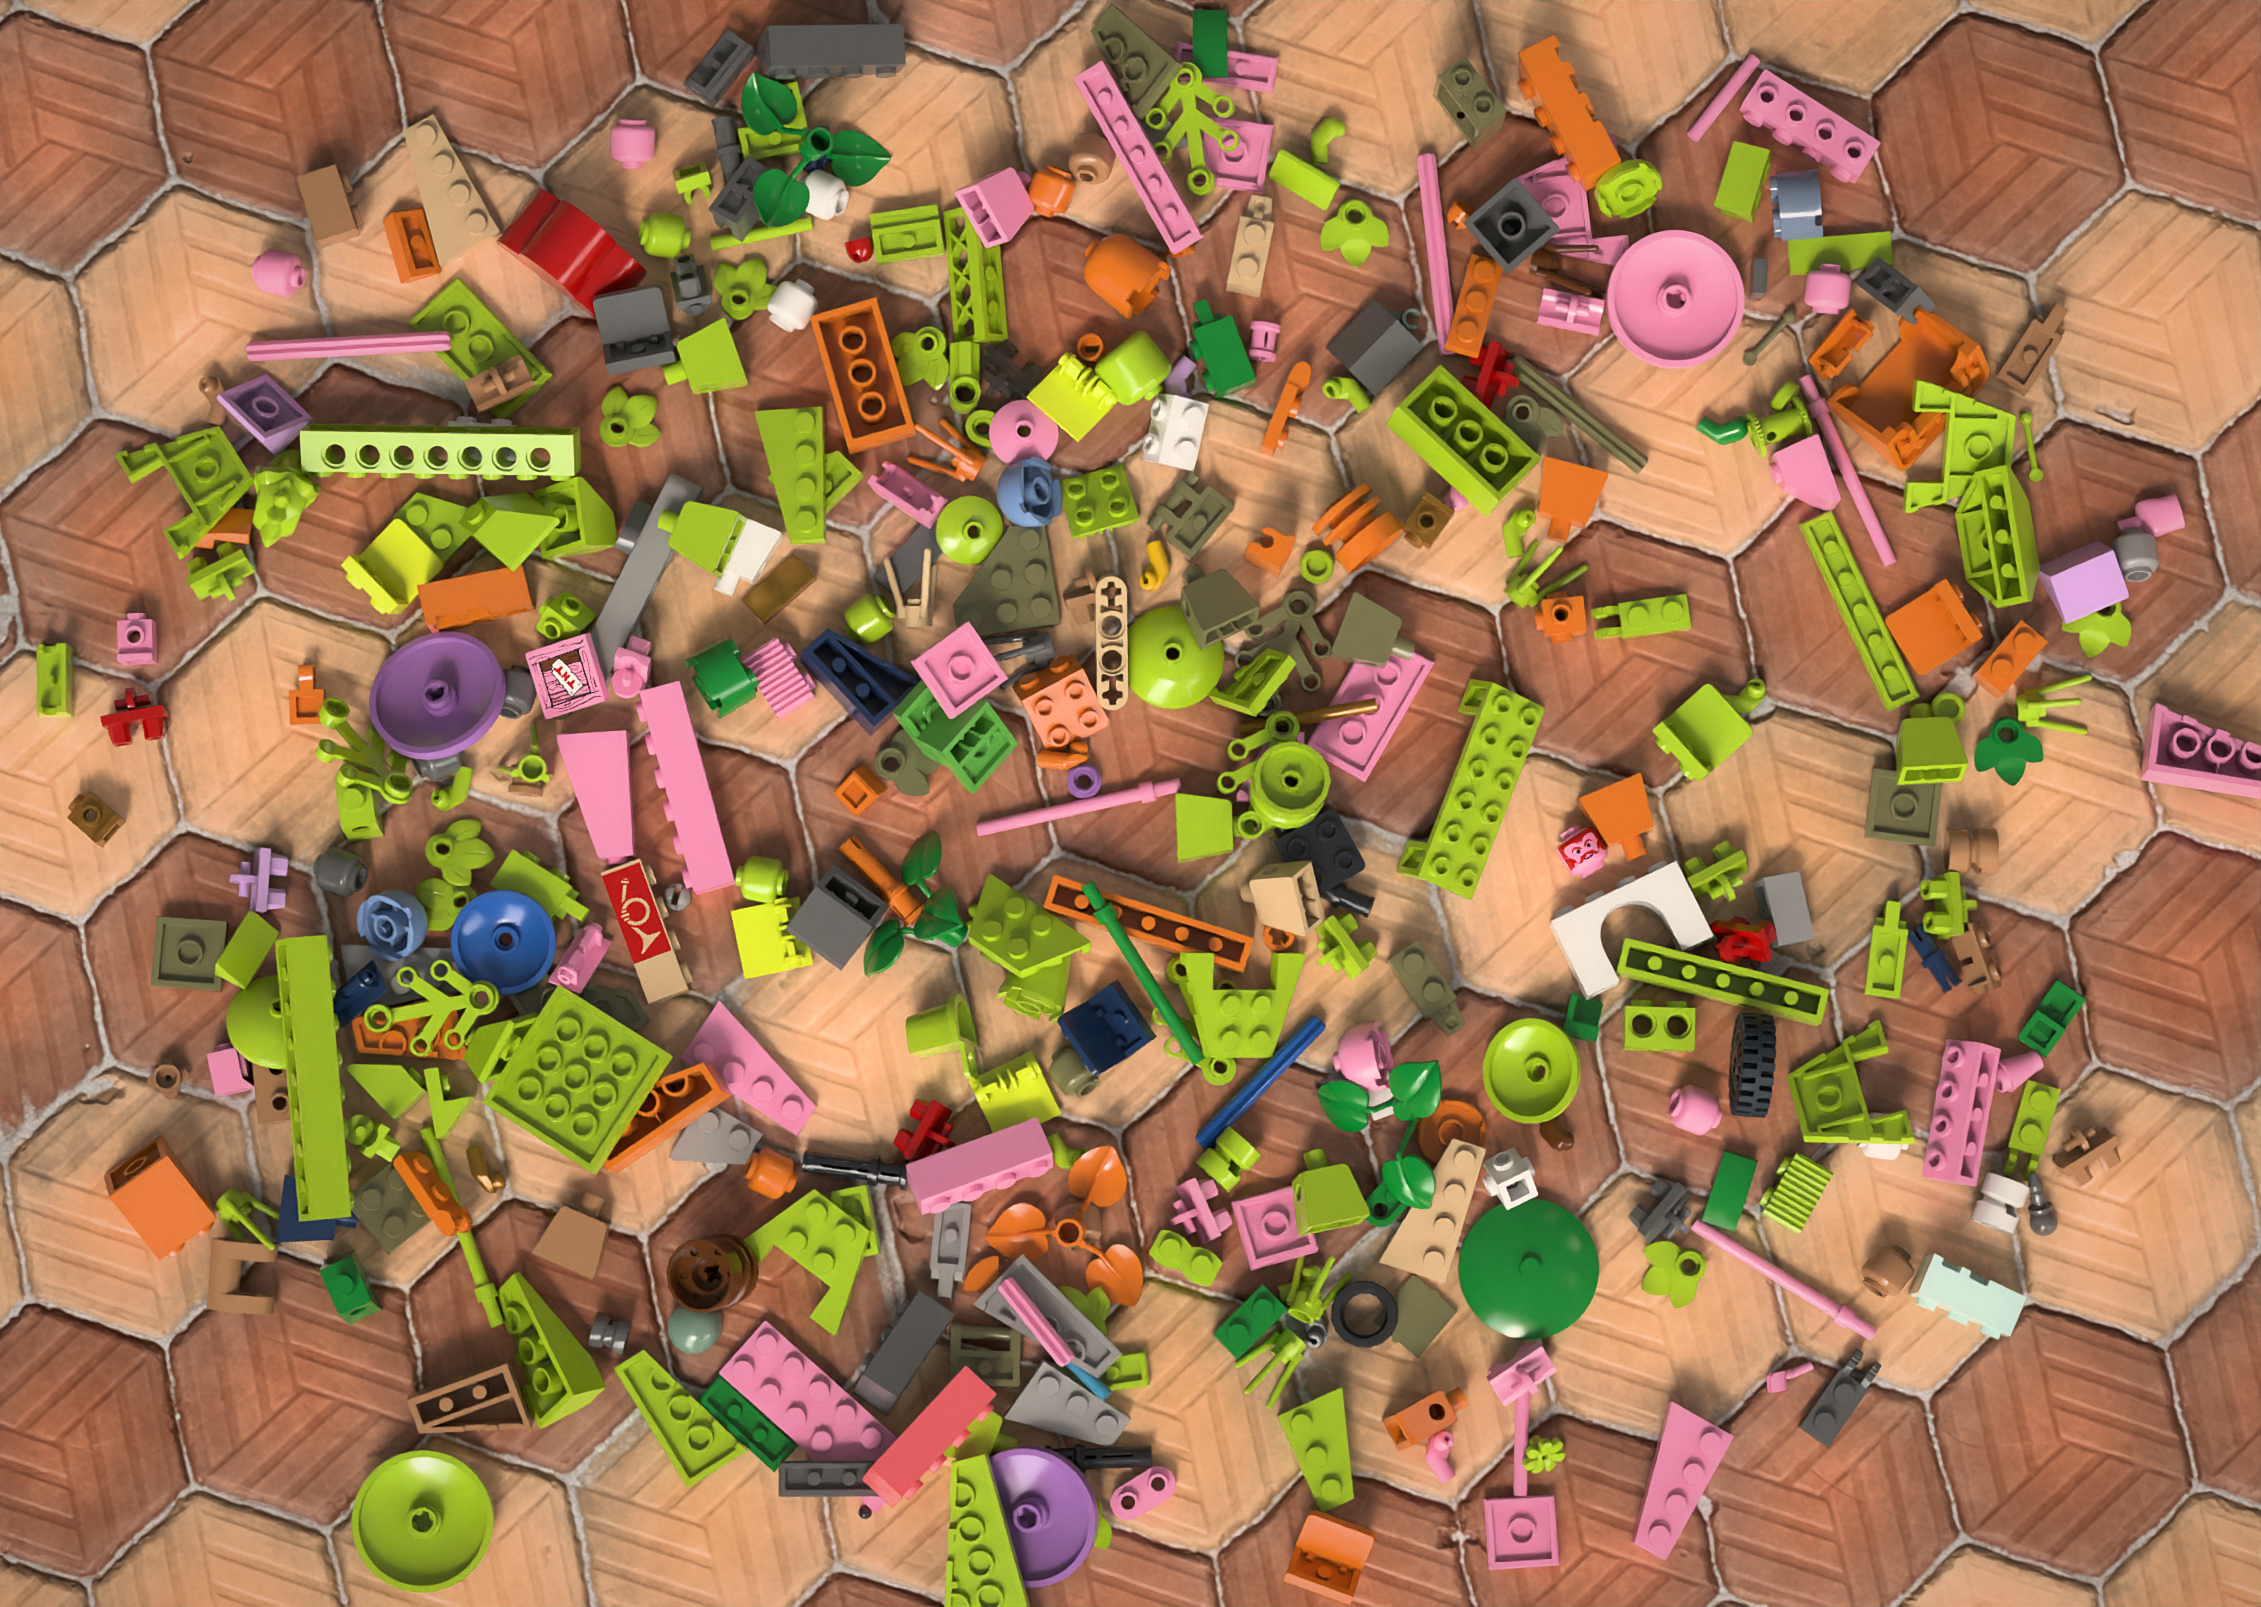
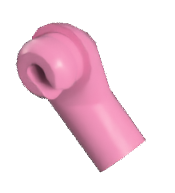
[1425,1430,1456,1484]

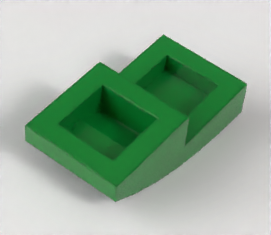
[1193,10,1227,78]
[2017,978,2086,1058]
[1702,1149,1758,1232]

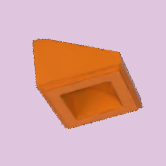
[833,765,887,818]

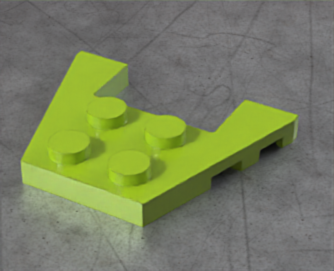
[1902,378,2016,513]
[115,426,254,560]
[1180,952,1305,1058]
[1786,1020,1915,1144]
[744,1189,872,1336]

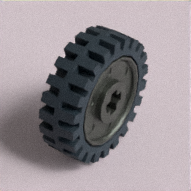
[1728,1013,1776,1118]

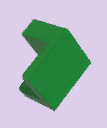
[1561,992,1603,1043]

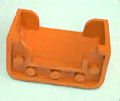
[1827,306,1990,471]

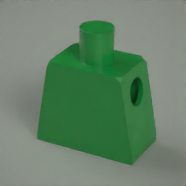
[319,1249,382,1325]

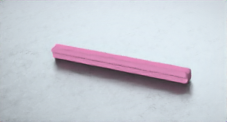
[1417,153,1457,356]
[246,331,451,361]

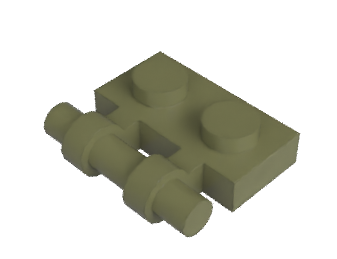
[1146,471,1235,561]

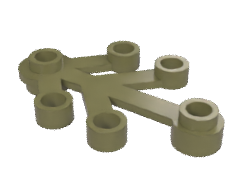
[1234,588,1332,718]

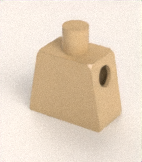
[1241,861,1325,936]

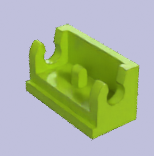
[1714,141,1773,223]
[37,643,73,718]

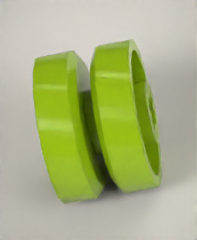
[1249,741,1331,829]

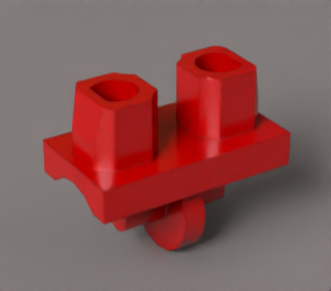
[1461,341,1520,410]
[100,687,170,747]
[1709,916,1777,965]
[893,1099,956,1162]

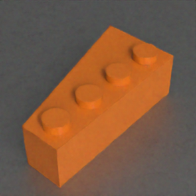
[603,1062,733,1173]

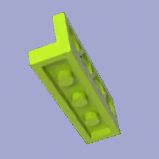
[943,207,1008,344]

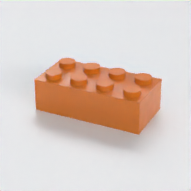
[810,297,916,455]

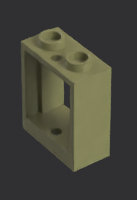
[1433,56,1507,149]

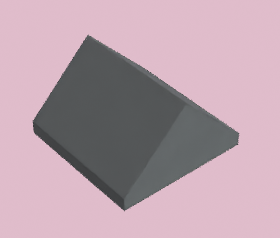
[1326,299,1424,397]

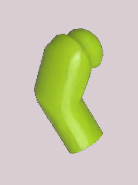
[1311,117,1346,166]
[1322,376,1373,414]
[1722,678,1767,713]
[1046,1132,1089,1170]

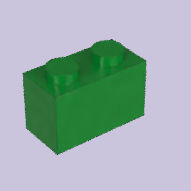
[1212,1285,1288,1360]

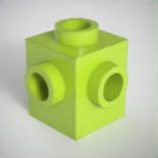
[535,590,598,644]

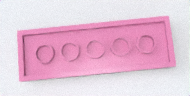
[719,1320,898,1513]

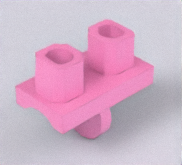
[1537,288,1605,336]
[611,636,651,698]
[1169,1177,1232,1245]
[1486,1342,1557,1406]

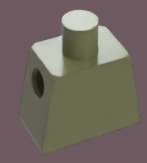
[1180,564,1260,650]
[1330,592,1417,669]

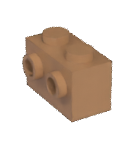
[296,164,363,248]
[252,1063,291,1126]

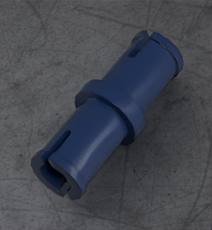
[1907,924,1963,994]

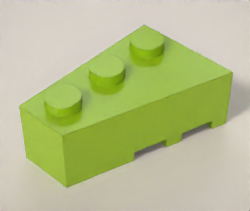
[1277,1387,1354,1512]

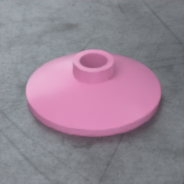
[989,400,1058,465]

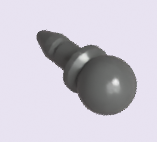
[2028,1172,2058,1236]

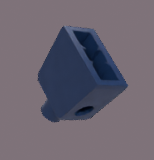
[276,1175,358,1243]

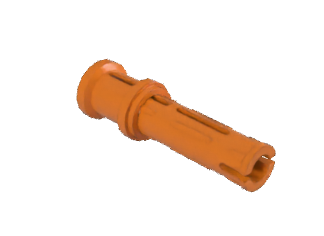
[839,835,926,927]

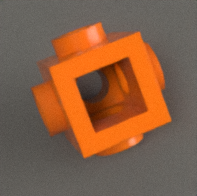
[1534,592,1587,643]

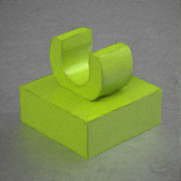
[672,161,712,205]

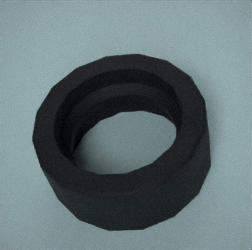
[1331,1281,1398,1348]

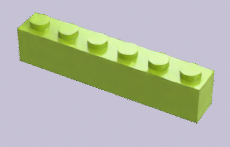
[1614,937,1830,1026]

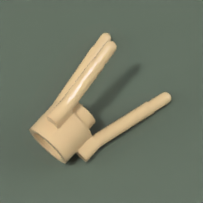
[883,548,938,627]

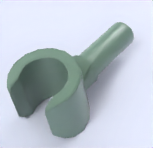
[1385,308,1421,331]

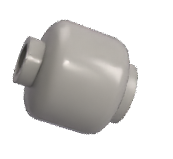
[2111,528,2159,582]

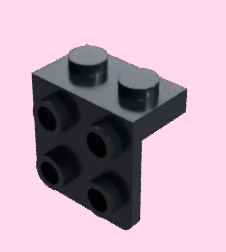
[1268,804,1365,895]

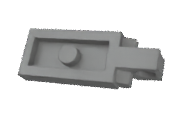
[930,1201,972,1299]

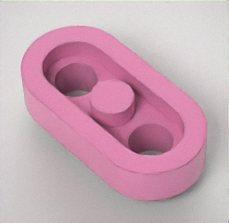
[1110,1466,1176,1520]

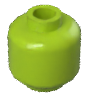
[638,211,691,259]
[843,593,896,645]
[735,855,789,903]

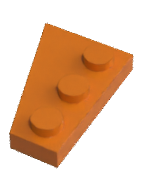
[351,993,467,1061]

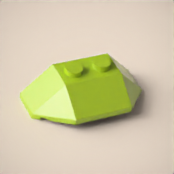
[1955,465,2040,608]

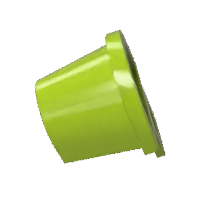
[905,993,979,1080]

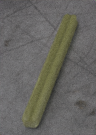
[1510,355,1649,473]

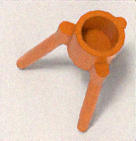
[907,418,988,483]

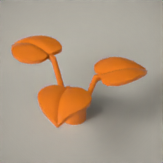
[985,1145,1144,1307]

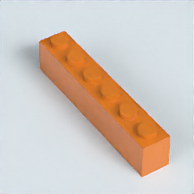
[1043,875,1254,975]

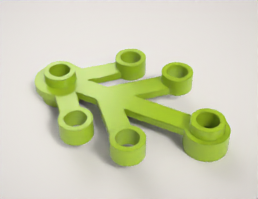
[1145,62,1240,196]
[315,697,413,804]
[1217,710,1300,840]
[1151,957,1237,1086]
[364,960,500,1056]

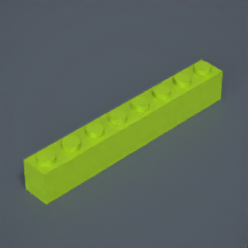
[275,935,354,1222]

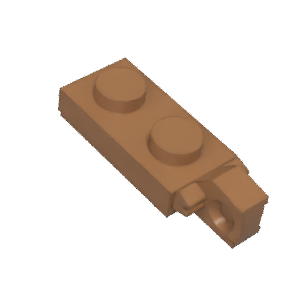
[1995,303,2068,396]

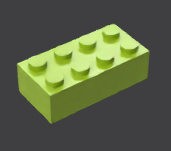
[1386,365,1542,518]

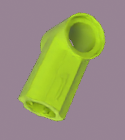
[948,341,981,414]

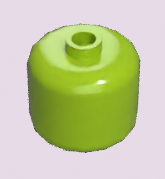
[1095,330,1172,406]

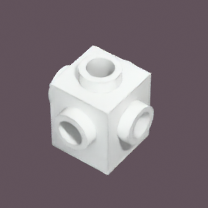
[1482,1147,1538,1210]

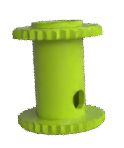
[1746,396,1812,457]

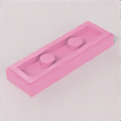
[1174,41,1278,93]

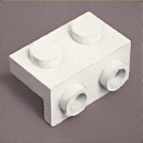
[1143,393,1209,472]

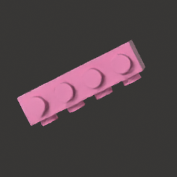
[1739,69,1881,184]
[1922,1039,2001,1187]
[906,1117,1053,1215]

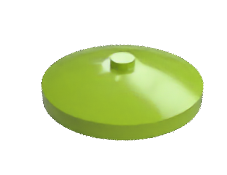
[352,1450,495,1593]

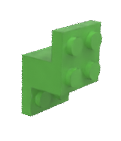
[892,679,1019,794]

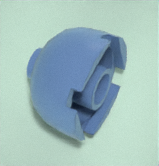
[997,457,1063,528]
[357,889,429,961]

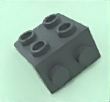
[592,284,676,375]

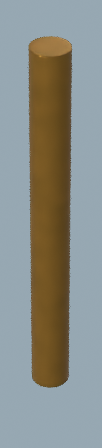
[1240,698,1378,736]

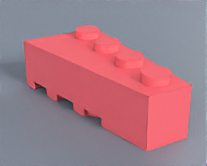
[862,1365,997,1508]

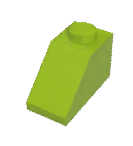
[346,1064,428,1121]

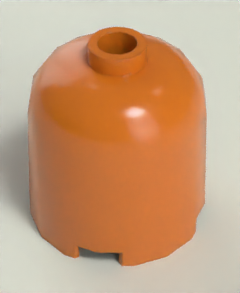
[1083,233,1171,320]

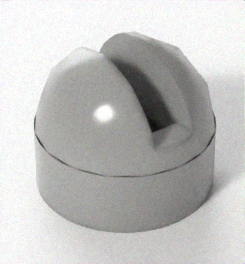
[663,883,692,912]

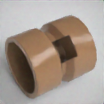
[1943,829,1999,874]

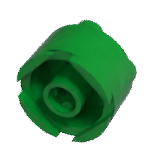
[684,638,759,719]

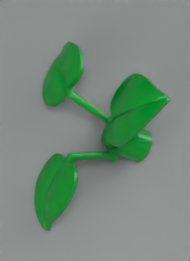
[741,72,892,228]
[863,831,968,977]
[1317,1060,1442,1209]

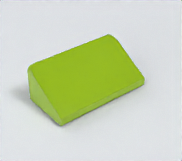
[1269,148,1340,210]
[215,910,280,990]

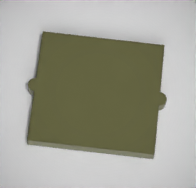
[1374,1274,1457,1358]

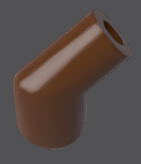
[1539,1116,1575,1151]

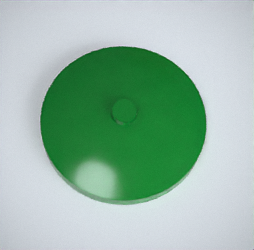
[1458,1199,1599,1339]

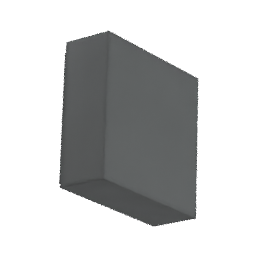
[1749,258,1768,300]

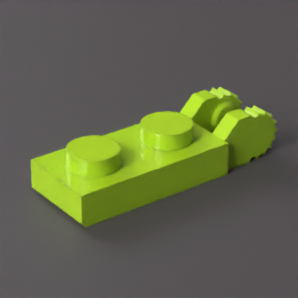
[1591,594,1692,639]
[2002,1080,2061,1182]

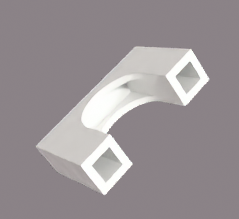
[1549,860,1714,1000]

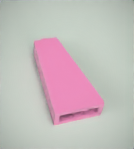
[556,730,636,866]

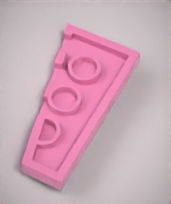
[680,1001,816,1136]

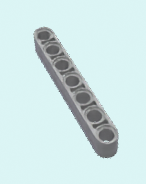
[590,473,704,687]

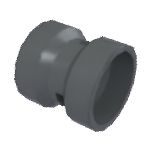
[589,1312,632,1355]

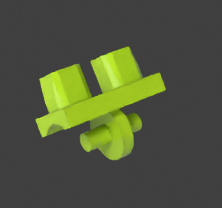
[185,541,255,602]
[1684,841,1749,902]
[1920,872,1977,940]
[1315,912,1378,980]
[346,1114,401,1162]

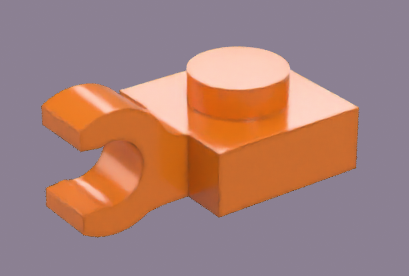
[289,665,326,726]

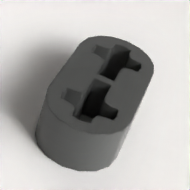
[614,498,654,555]

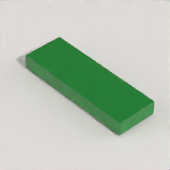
[697,1375,798,1472]

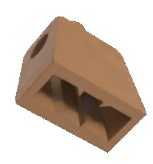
[532,1192,610,1280]

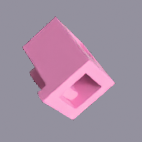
[117,613,158,666]

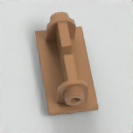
[1951,921,2003,995]

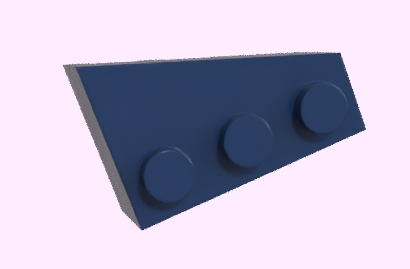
[800,628,922,736]

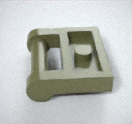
[949,1321,1021,1387]

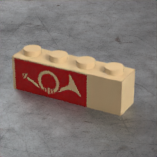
[601,858,693,1006]

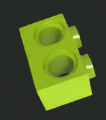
[1622,1000,1696,1052]

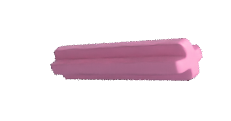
[998,1277,1075,1367]

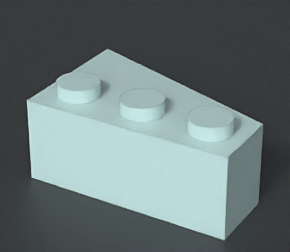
[1908,1254,2027,1340]

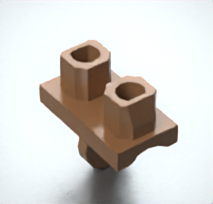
[464,354,536,414]
[1062,564,1128,625]
[2052,1124,2121,1187]

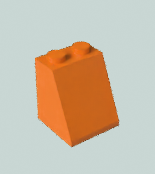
[104,1135,217,1261]

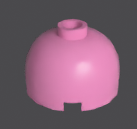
[1333,1020,1393,1091]

